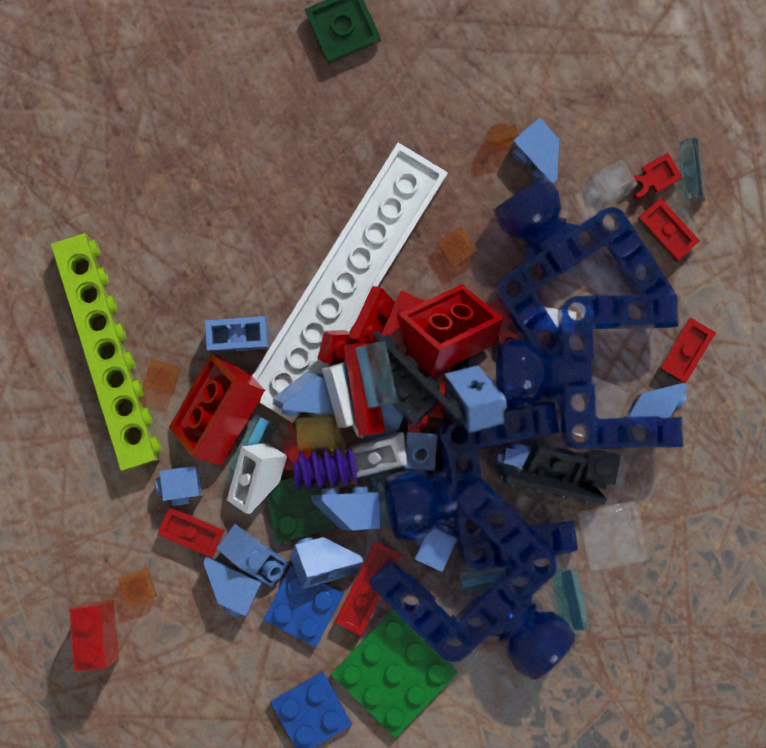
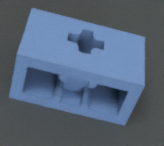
[205,316,270,354]
[445,365,506,432]

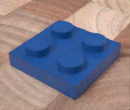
[263,566,344,648]
[270,670,352,748]

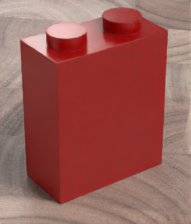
[69,600,119,672]

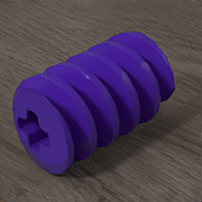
[294,448,358,490]

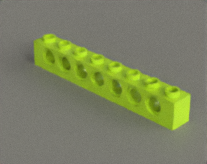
[51,233,162,471]

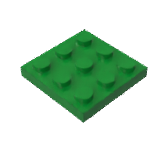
[331,608,458,738]

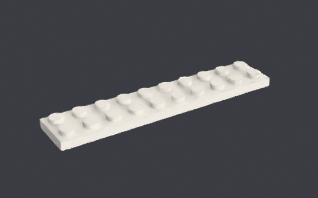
[252,143,448,423]

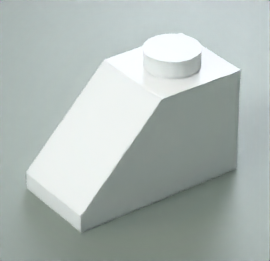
[227,443,287,514]

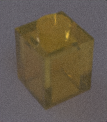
[296,416,341,453]

